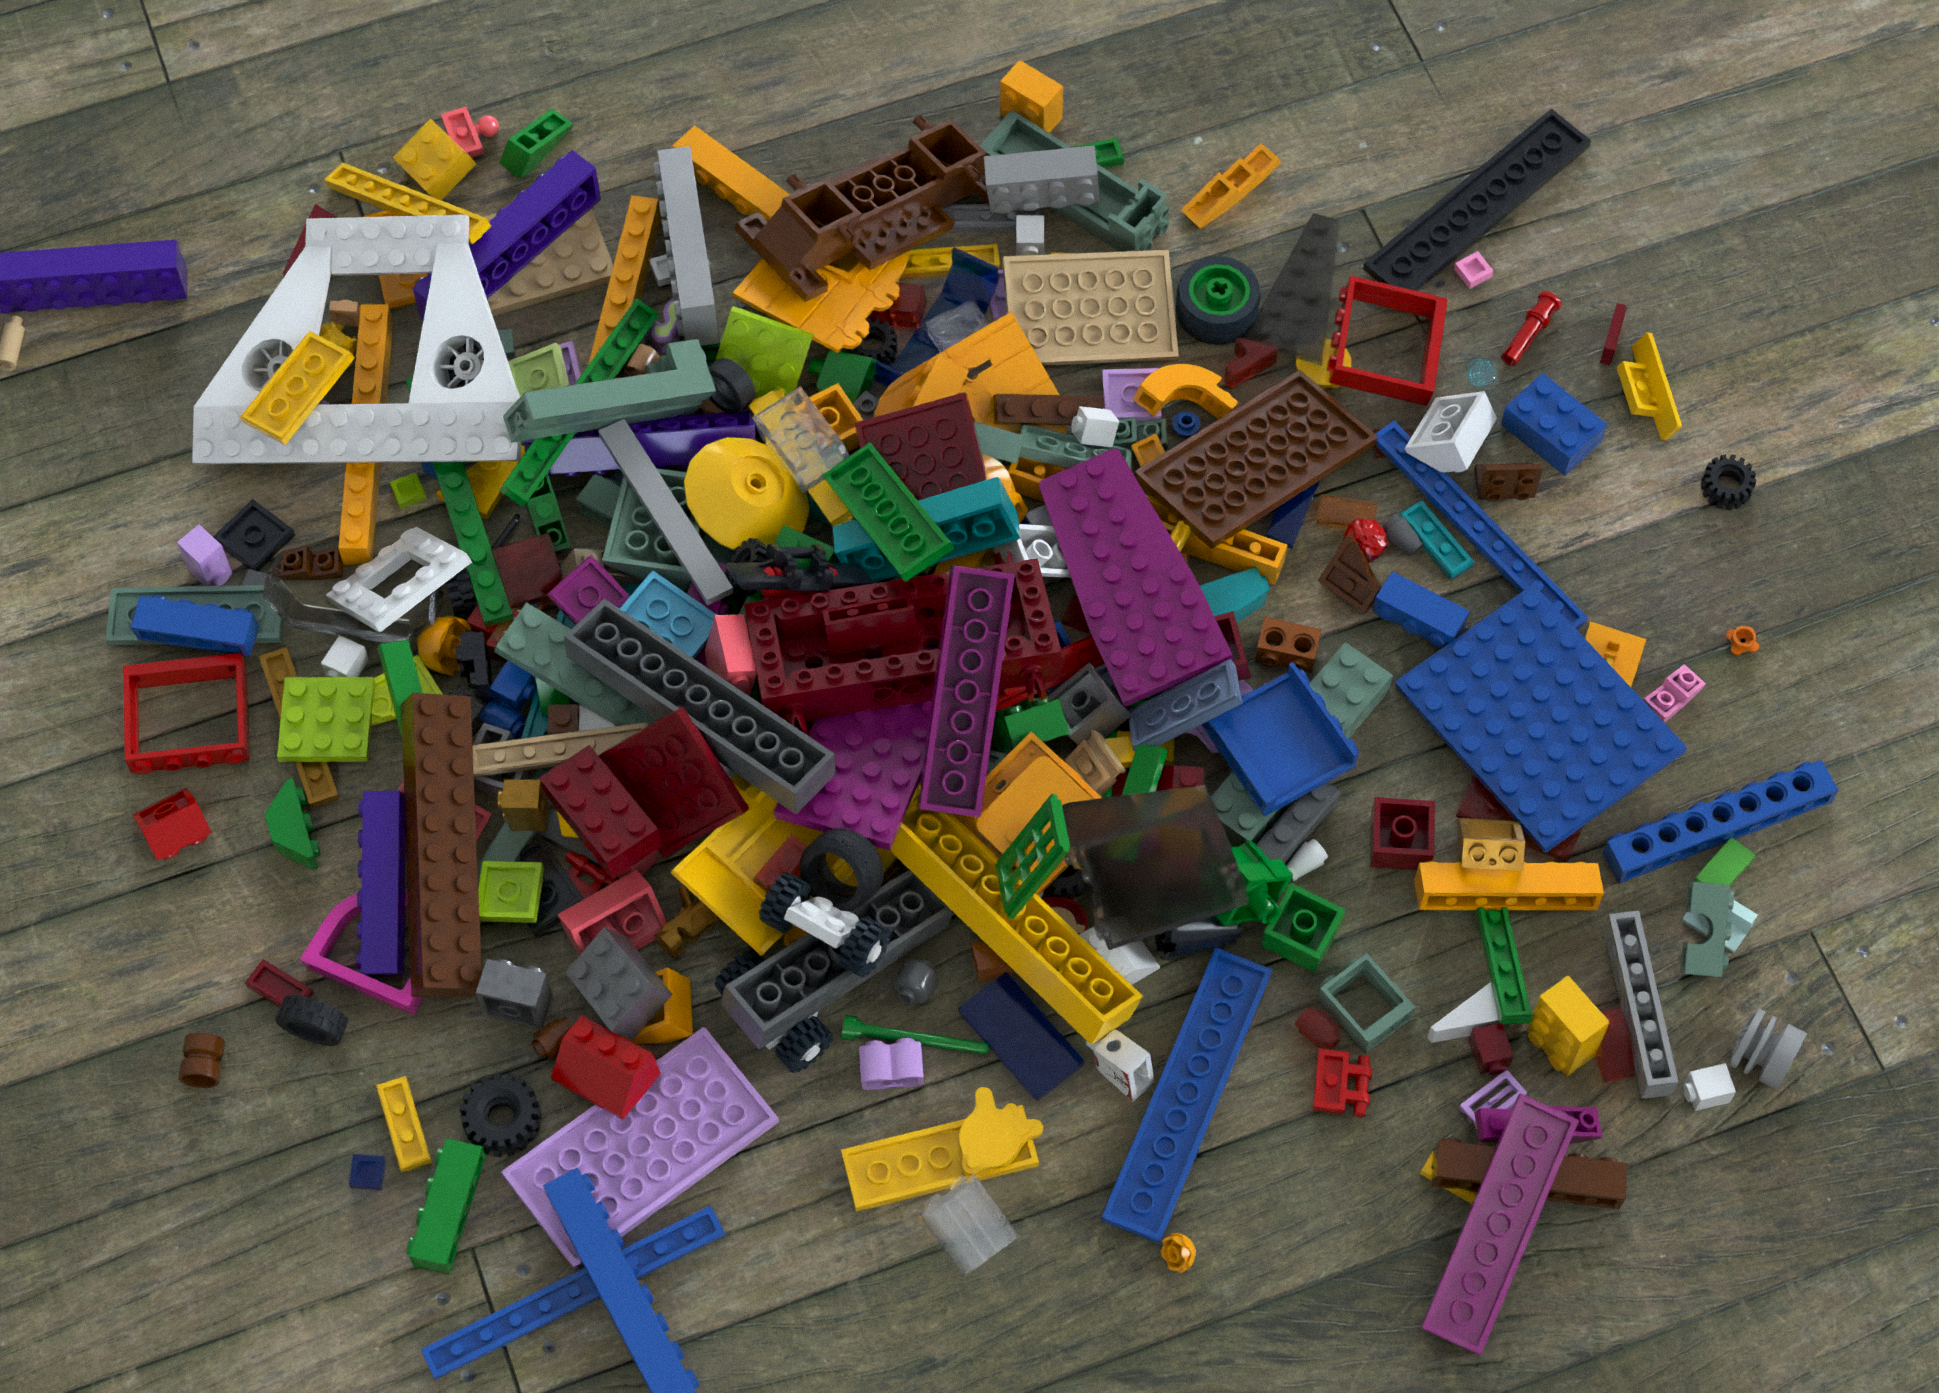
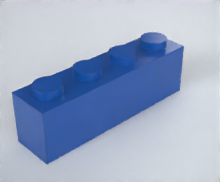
[130,595,259,657]

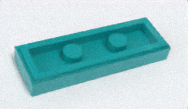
[1399,500,1475,581]

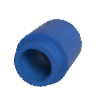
[480,701,525,739]

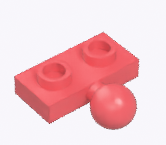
[441,107,499,158]

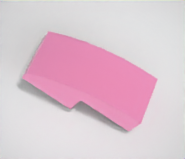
[1643,664,1706,723]

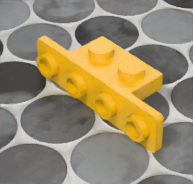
[1616,332,1682,440]

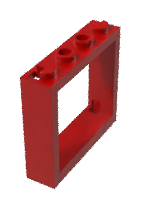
[1326,276,1448,406]
[123,653,250,774]

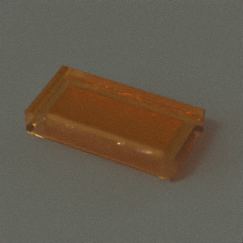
[1317,494,1378,528]

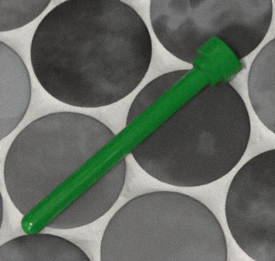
[841,1015,990,1055]

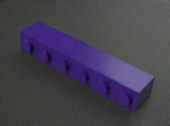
[356,790,406,977]

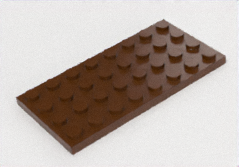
[1134,370,1378,549]

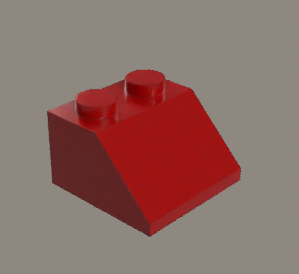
[133,787,212,861]

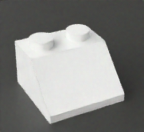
[1080,919,1160,985]

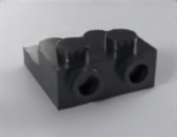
[455,631,494,709]

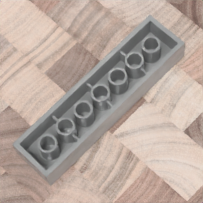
[653,146,720,346]

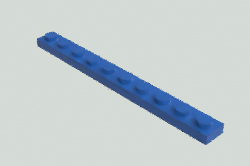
[1376,421,1588,630]
[420,1205,725,1380]

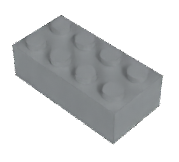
[984,146,1100,214]

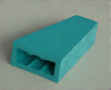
[1200,567,1270,623]

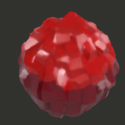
[1343,518,1389,563]

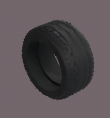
[799,828,884,912]

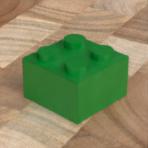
[992,696,1069,753]
[1261,883,1346,973]

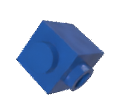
[490,660,537,712]

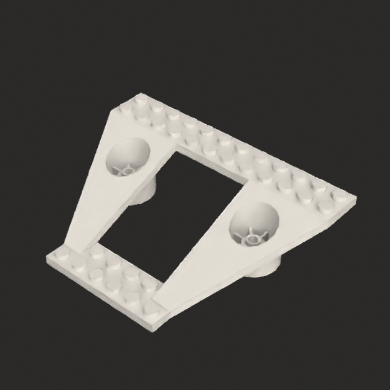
[192,215,521,464]

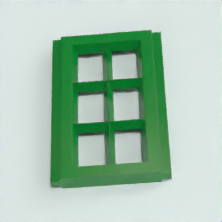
[995,793,1070,919]

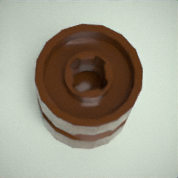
[178,1033,225,1088]

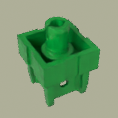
[1199,840,1293,926]

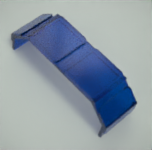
[874,247,999,387]

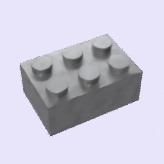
[565,927,673,1040]

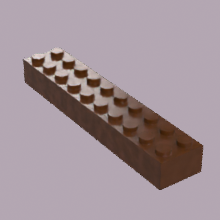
[401,693,482,998]

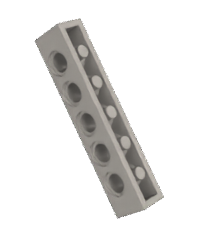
[1603,911,1678,1099]

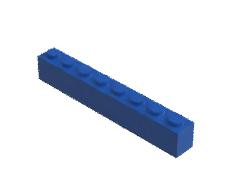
[543,1168,700,1393]

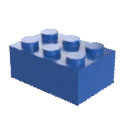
[1501,373,1607,476]

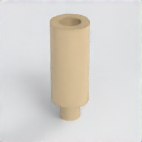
[0,316,25,371]

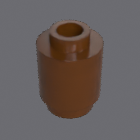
[531,1016,573,1060]

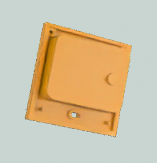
[953,731,1118,896]

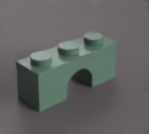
[1680,881,1734,977]

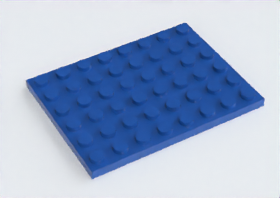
[1395,584,1687,853]

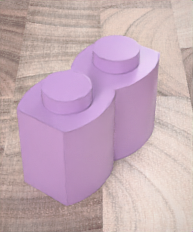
[859,1038,924,1090]

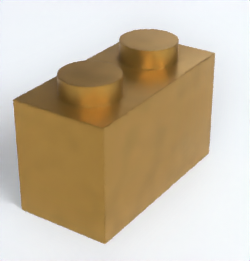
[497,780,549,831]

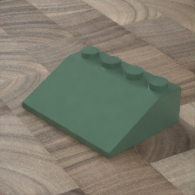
[602,468,705,591]

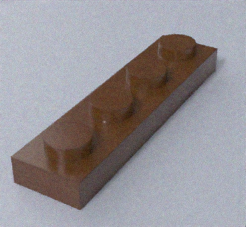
[993,394,1104,425]

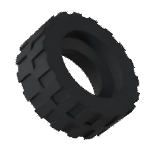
[275,995,349,1046]

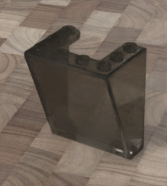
[1062,785,1249,950]

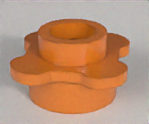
[1726,626,1759,656]

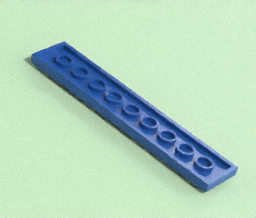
[1101,948,1273,1245]

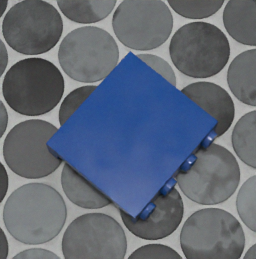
[1201,662,1359,817]

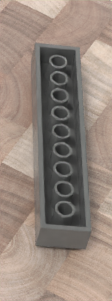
[564,599,835,814]

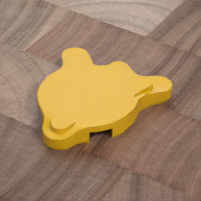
[959,1087,1043,1176]

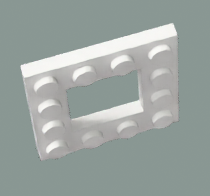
[326,527,472,633]

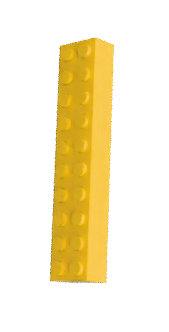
[890,798,1143,1045]

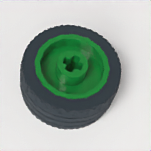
[1176,256,1261,345]

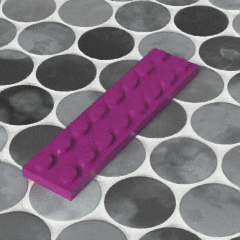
[1420,1094,1579,1355]

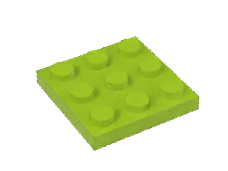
[715,306,813,399]
[277,677,375,762]

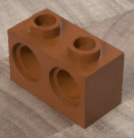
[1255,617,1322,673]

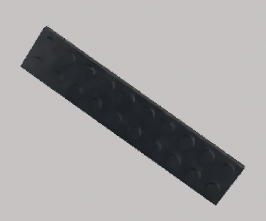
[1363,108,1591,291]

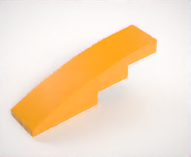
[1180,143,1281,229]

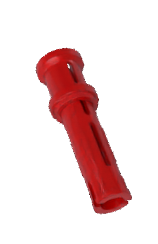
[1501,291,1562,366]

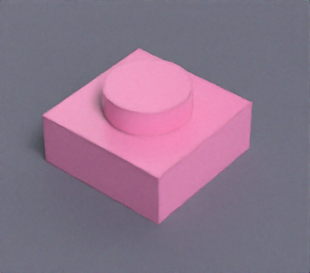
[1454,251,1494,289]

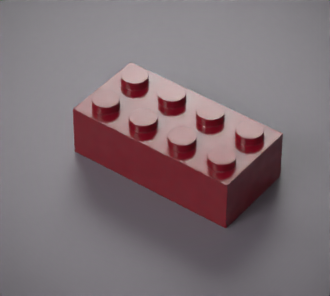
[539,745,663,880]

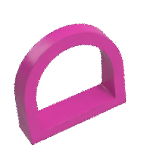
[300,892,423,1015]

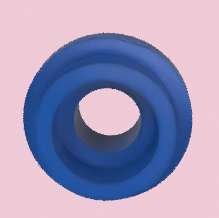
[1172,411,1201,439]

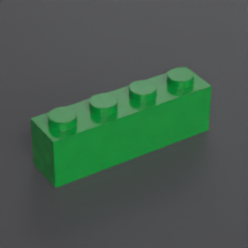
[407,1138,486,1275]

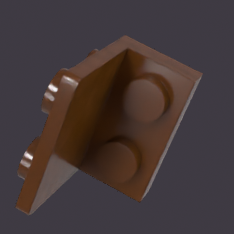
[1475,463,1543,501]

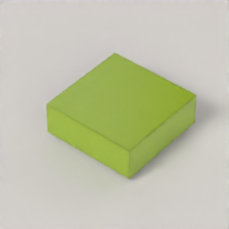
[389,472,427,509]

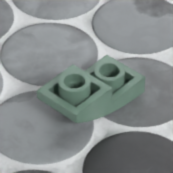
[1113,417,1169,450]

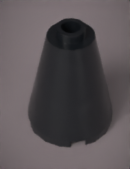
[1154,900,1242,961]

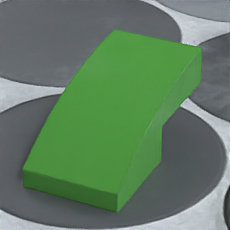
[1694,838,1756,887]

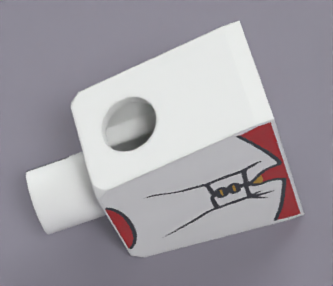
[1086,1030,1155,1102]

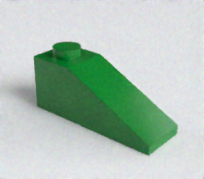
[499,109,574,179]

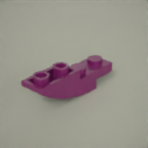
[1474,1106,1602,1144]

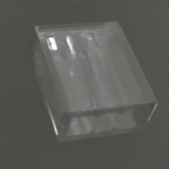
[919,1174,1019,1277]

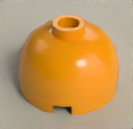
[417,616,471,676]

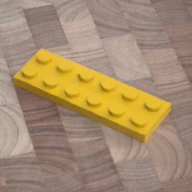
[841,1105,1039,1212]

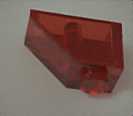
[1595,1006,1634,1082]

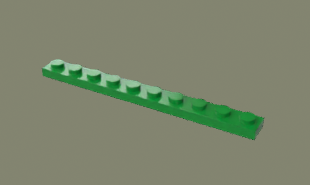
[499,298,659,507]
[405,377,513,627]

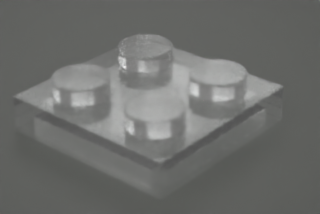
[924,299,989,353]

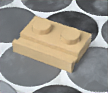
[1065,730,1126,797]

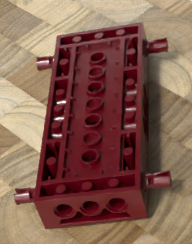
[744,551,1061,735]

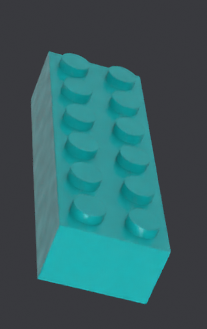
[833,477,1021,583]

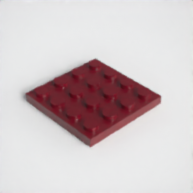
[854,392,988,501]
[598,706,750,857]

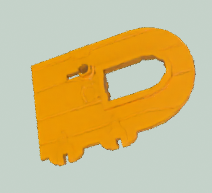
[732,251,910,353]
[874,311,1067,471]

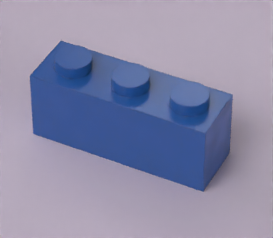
[1373,571,1469,648]

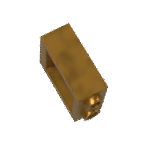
[1457,818,1525,871]

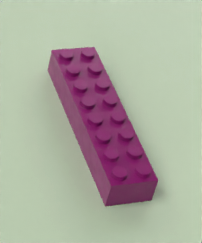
[917,565,1015,817]

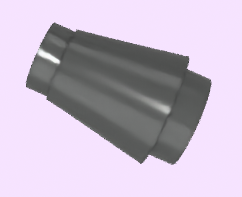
[1382,514,1423,556]

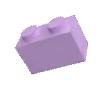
[177,525,233,586]

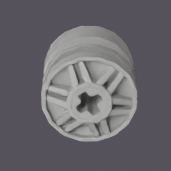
[1729,1009,1807,1090]

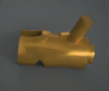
[655,886,720,959]

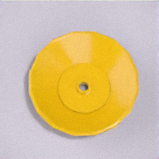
[684,437,810,551]

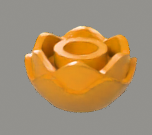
[1161,1233,1196,1273]

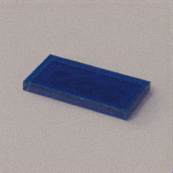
[958,972,1085,1101]

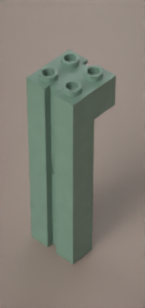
[980,110,1170,252]
[503,339,716,443]

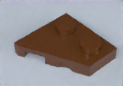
[1318,534,1382,614]

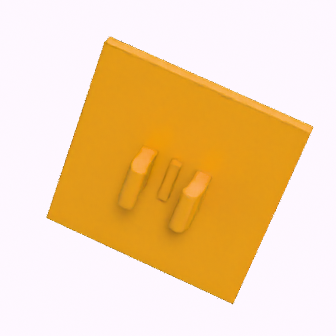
[1585,621,1647,687]

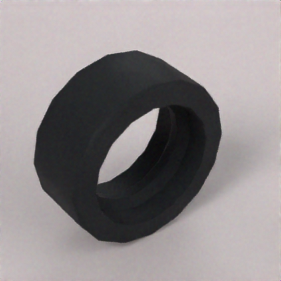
[708,358,755,414]

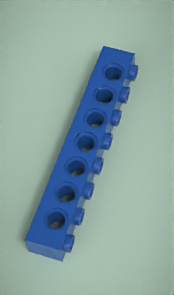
[1602,760,1839,884]

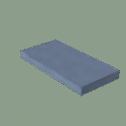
[1128,659,1243,752]

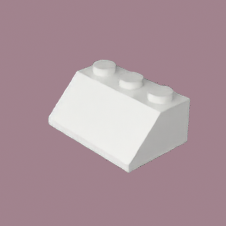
[1405,391,1497,473]
[993,524,1071,578]

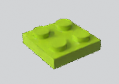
[478,861,544,923]

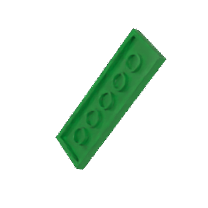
[822,442,954,582]

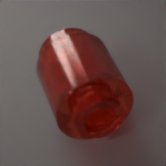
[1295,1006,1342,1050]

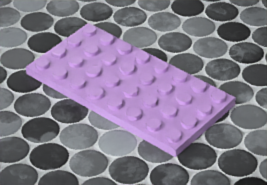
[501,1026,779,1271]

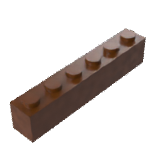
[1431,1138,1627,1209]

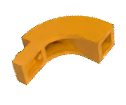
[1132,364,1238,420]

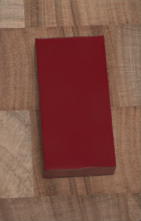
[1600,303,1627,365]
[245,959,314,1007]

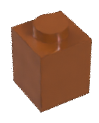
[971,941,1014,983]

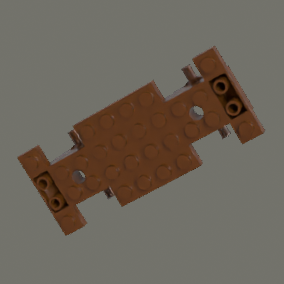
[735,115,989,302]

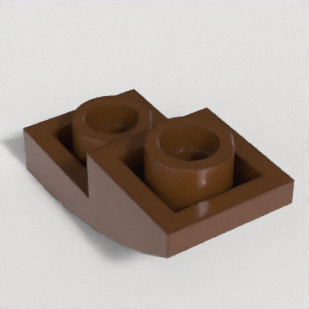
[279,546,343,580]

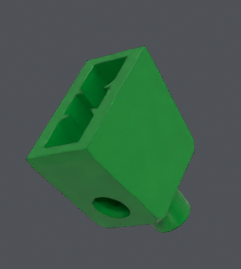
[808,350,880,404]

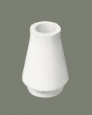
[1286,839,1328,882]

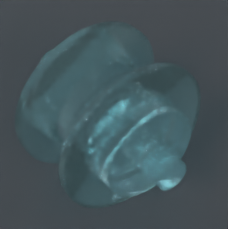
[1466,358,1498,386]

